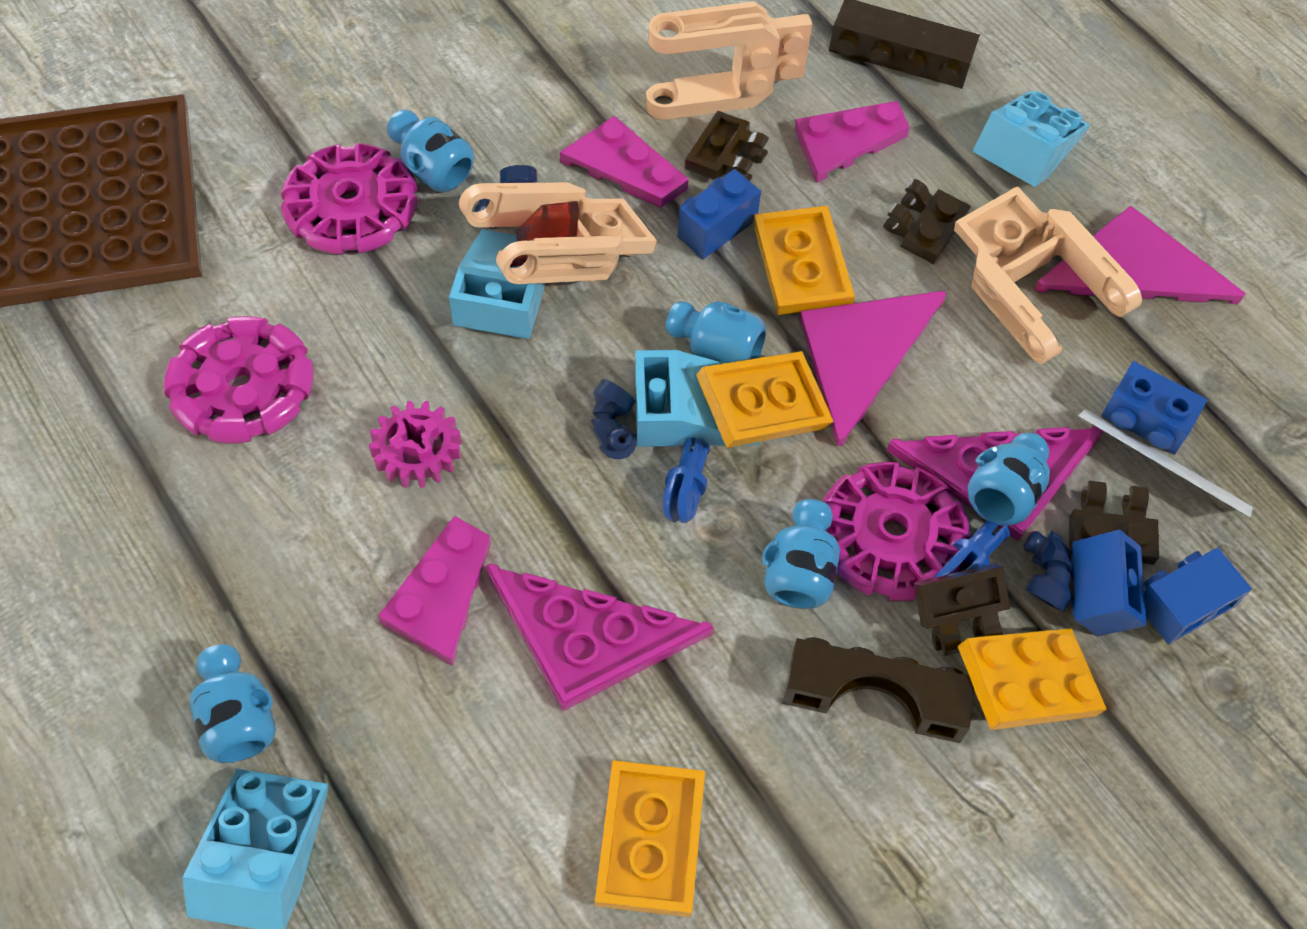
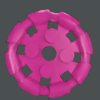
[281,143,418,255]
[164,316,314,444]
[822,462,970,602]

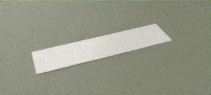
[1078,408,1253,517]

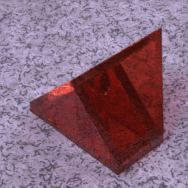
[510,201,580,267]

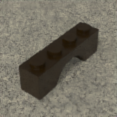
[782,637,975,743]

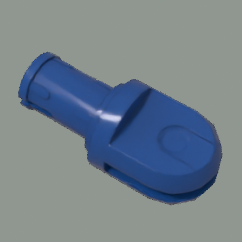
[663,438,710,523]
[935,520,1010,578]

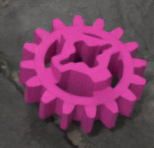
[369,401,462,488]

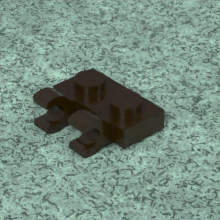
[685,110,769,181]
[883,178,971,265]
[1069,480,1159,565]
[914,563,1010,656]

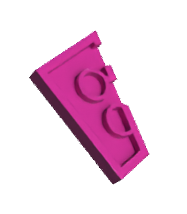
[794,101,910,183]
[560,116,689,208]
[378,515,491,666]

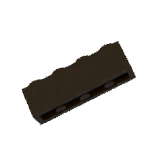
[829,0,980,89]

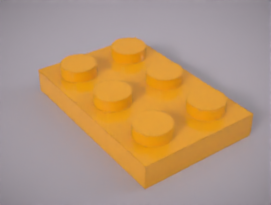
[753,205,855,315]
[696,351,834,448]
[958,628,1107,730]
[595,760,705,918]

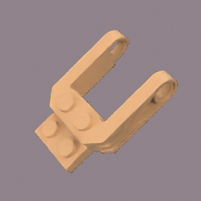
[646,1,812,120]
[459,182,657,284]
[954,186,1142,364]

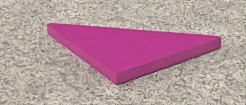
[1034,206,1246,304]
[799,290,946,446]
[887,425,1104,541]
[485,563,714,711]

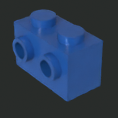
[677,169,761,259]
[1101,361,1208,455]
[1071,529,1147,636]
[1144,547,1252,645]

